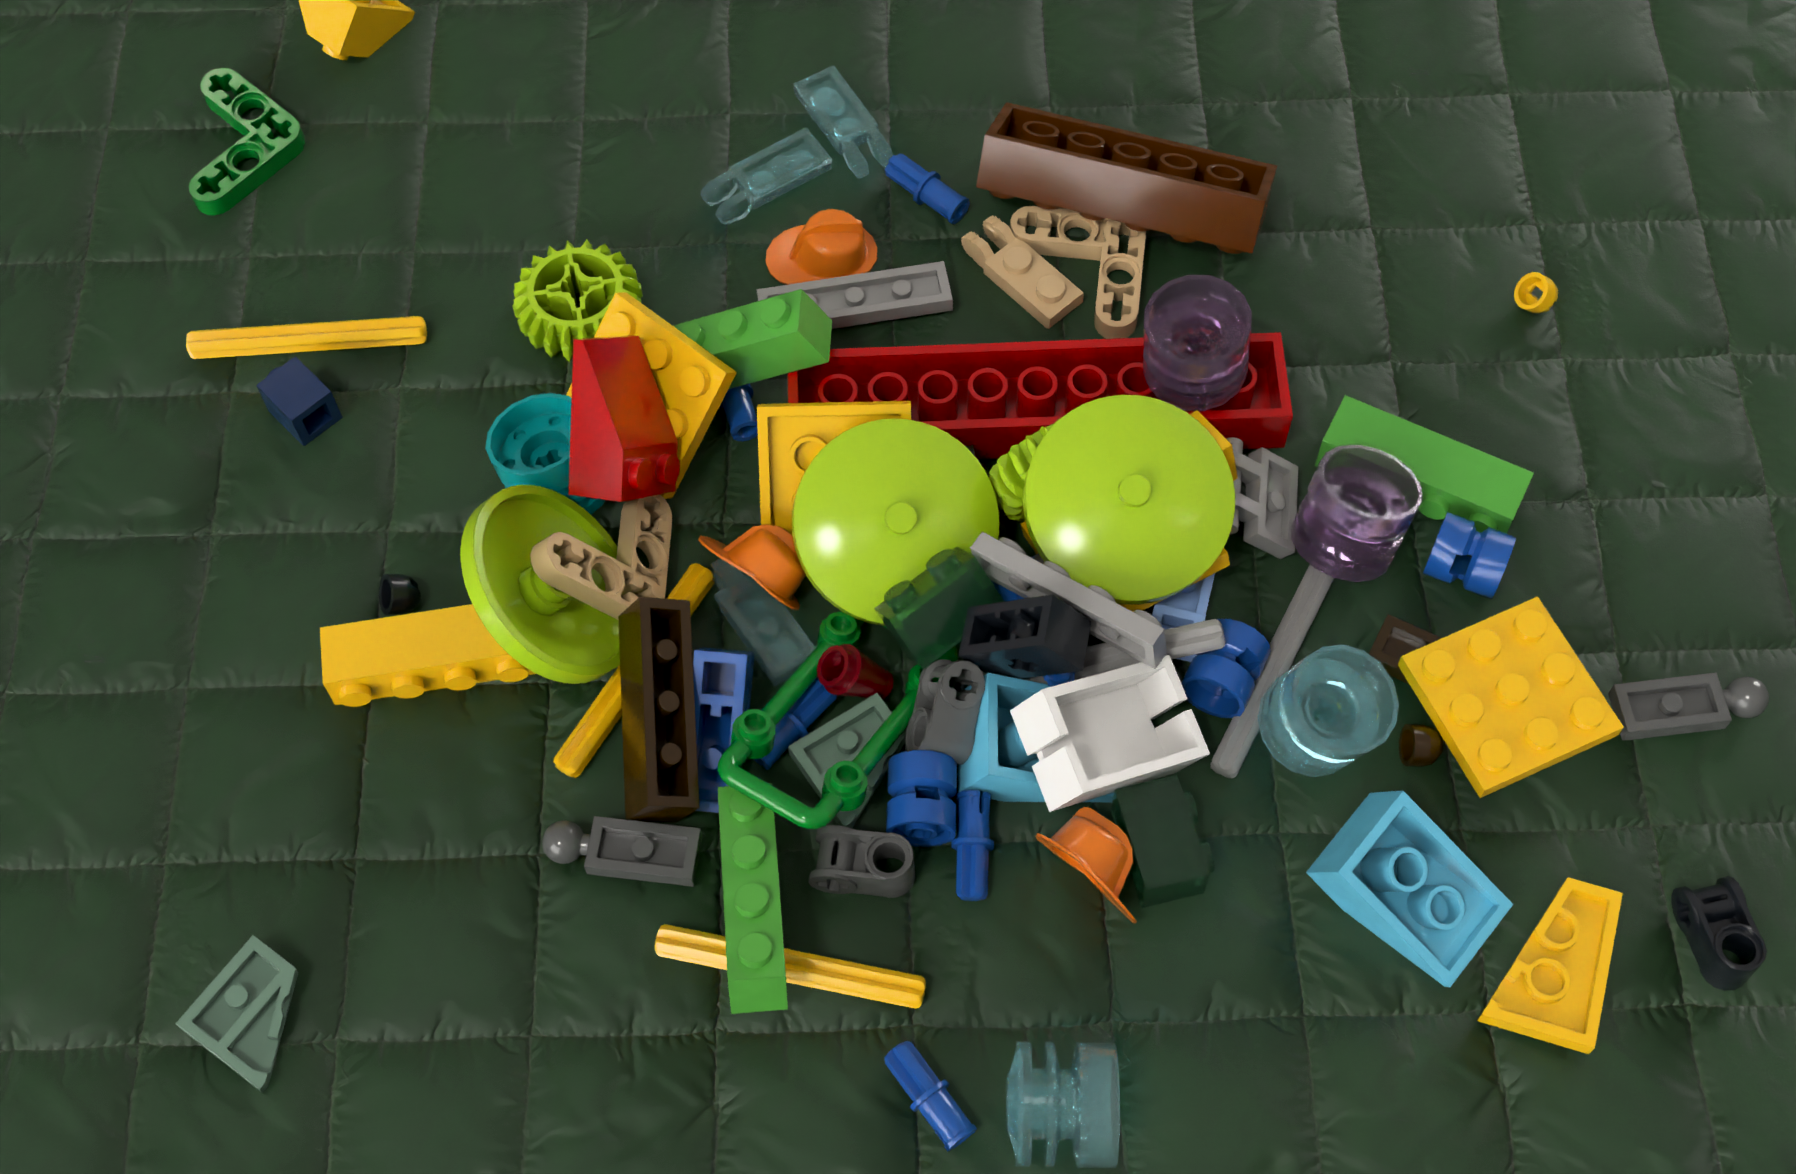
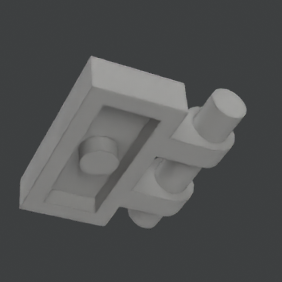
[1227,437,1298,559]

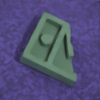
[788,693,906,828]
[175,935,298,1093]

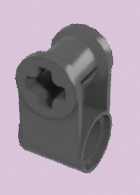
[905,659,985,765]
[808,825,916,898]

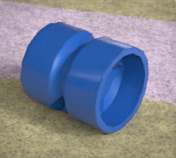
[1423,512,1516,599]
[1181,619,1271,718]
[886,750,957,847]

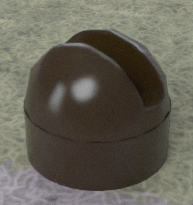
[1399,724,1444,767]

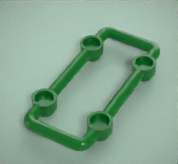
[718,612,959,829]

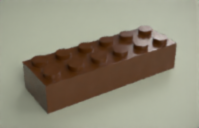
[976,102,1277,254]

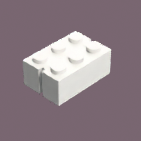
[1010,655,1210,812]

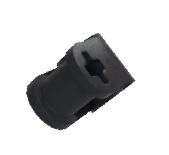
[1671,876,1767,991]

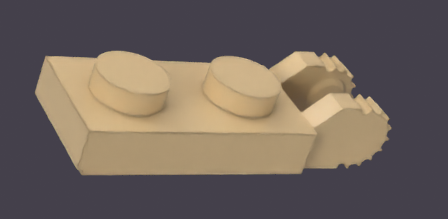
[961,215,1084,329]

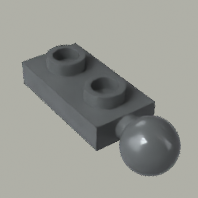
[1608,672,1769,741]
[542,816,703,887]

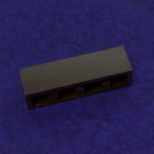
[618,597,700,823]

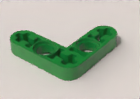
[189,67,306,216]

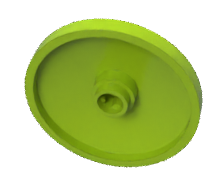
[1023,395,1235,604]
[792,418,999,627]
[460,485,620,684]

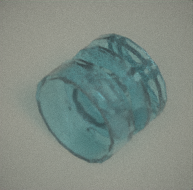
[1257,644,1399,777]
[1006,1041,1120,1168]

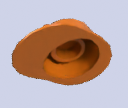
[765,209,878,285]
[698,524,806,610]
[1035,807,1137,924]

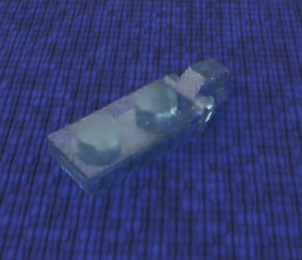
[711,558,816,686]

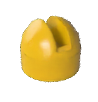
[1514,272,1558,313]

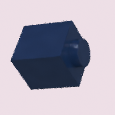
[256,356,343,446]

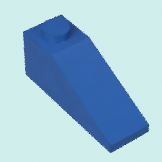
[693,647,755,813]

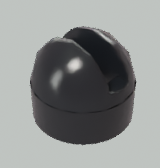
[379,574,421,615]

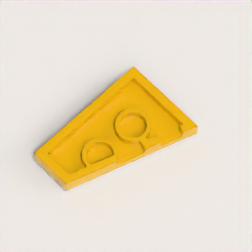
[1477,877,1623,1054]

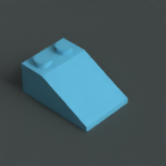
[958,673,1130,803]
[1306,790,1513,987]

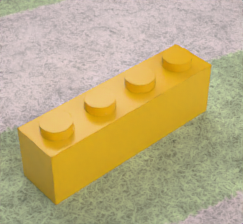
[320,604,536,707]

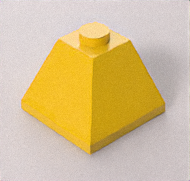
[299,0,415,60]

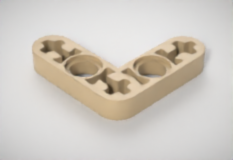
[1010,206,1146,339]
[530,494,672,620]

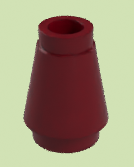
[817,644,893,700]

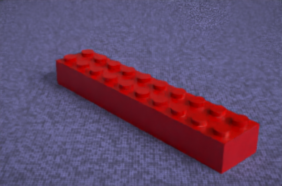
[788,332,1293,459]

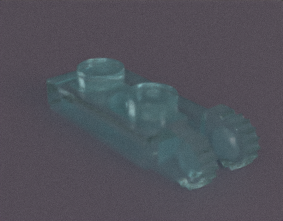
[794,66,893,179]
[700,128,832,225]

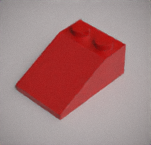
[568,335,680,502]

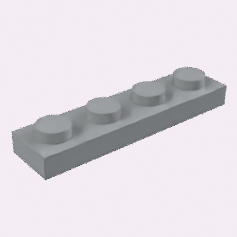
[756,261,953,329]
[970,532,1167,669]

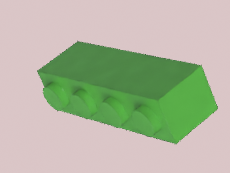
[673,289,832,389]
[1315,395,1534,534]
[718,783,788,1014]

